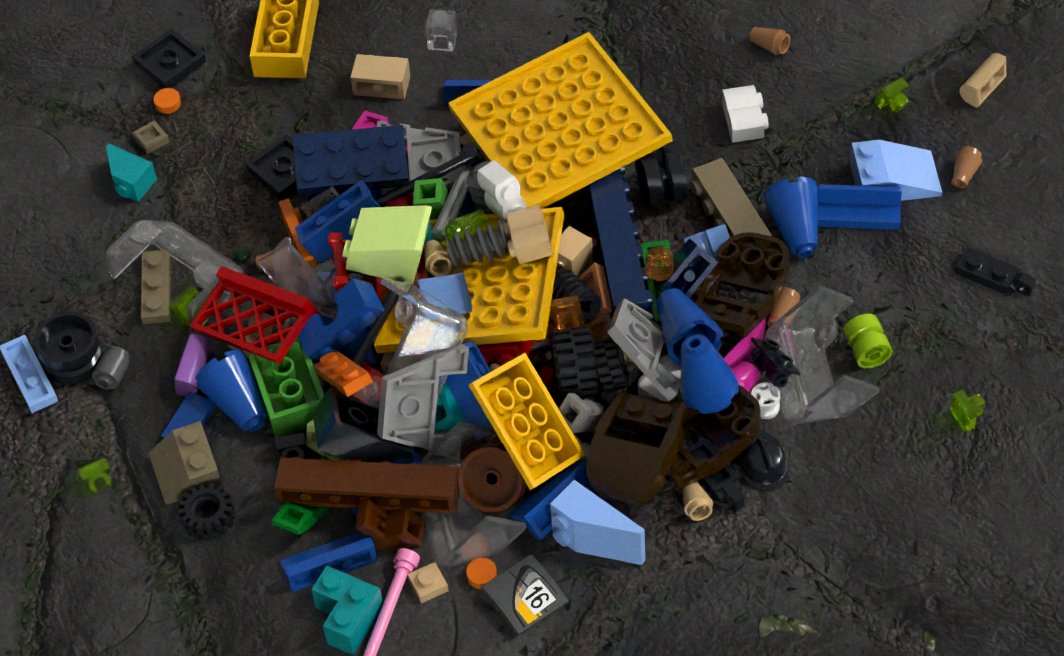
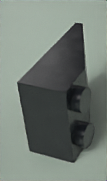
[312,388,414,459]

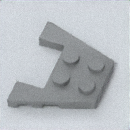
[377,121,462,207]
[607,298,681,401]
[377,344,469,458]

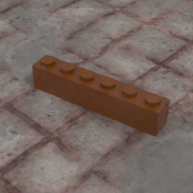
[274,457,460,514]

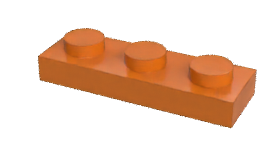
[278,198,319,279]
[313,351,373,397]

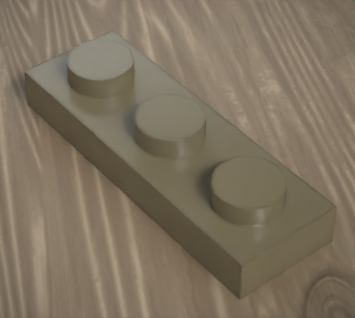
[141,249,171,324]

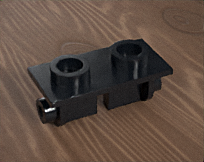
[751,337,801,387]

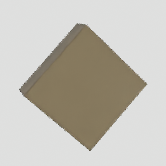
[132,120,170,155]

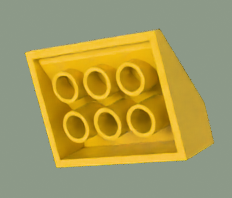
[469,353,585,490]

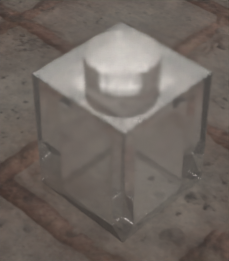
[425,9,458,51]

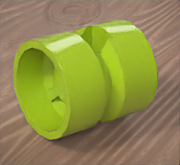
[843,314,893,368]

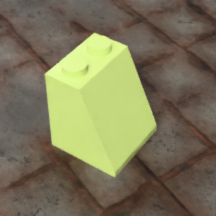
[342,205,432,286]

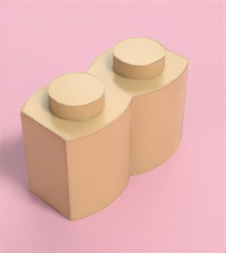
[503,204,553,264]

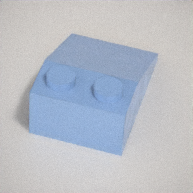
[850,140,942,201]
[550,480,645,565]

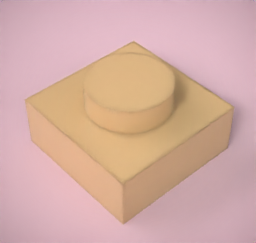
[408,562,449,604]

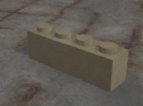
[690,158,772,238]

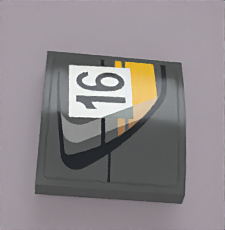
[481,554,569,636]

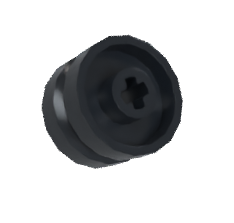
[634,141,688,208]
[34,312,103,385]

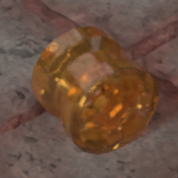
[645,245,674,281]

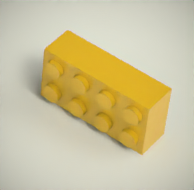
[250,0,319,79]

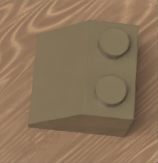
[149,421,222,505]

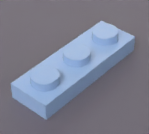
[0,335,58,413]

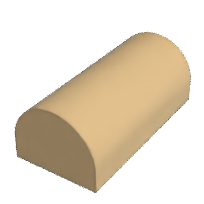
[959,53,1007,108]

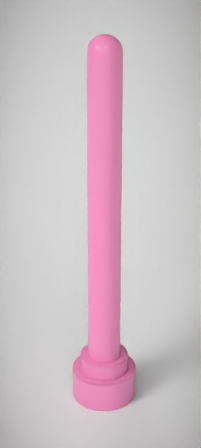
[363,548,420,656]

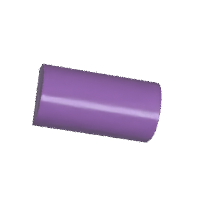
[174,333,212,397]

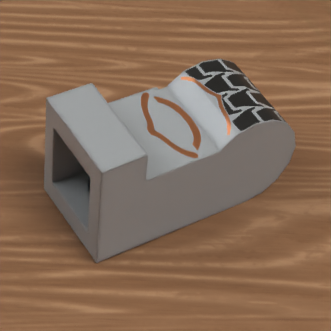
[559,393,606,433]

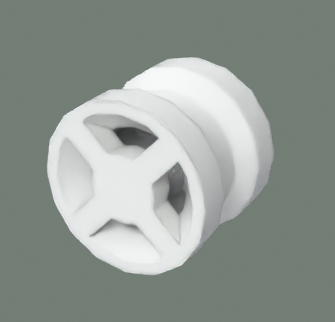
[751,382,780,419]

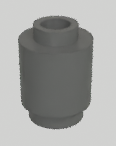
[92,346,130,390]

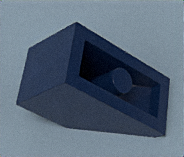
[659,238,718,298]

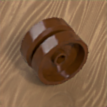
[458,441,528,512]

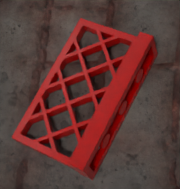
[190,266,319,365]

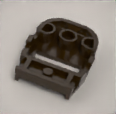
[692,232,790,337]
[636,385,761,489]
[586,389,689,505]

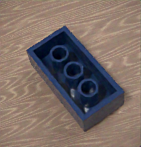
[292,125,409,197]

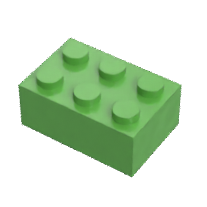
[247,337,324,438]

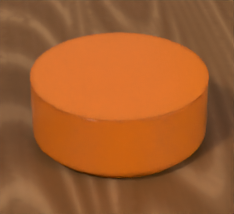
[154,88,181,114]
[466,558,497,589]

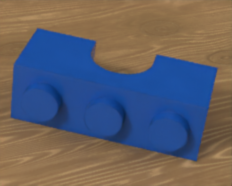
[298,278,385,361]

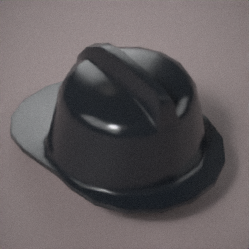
[736,431,789,491]

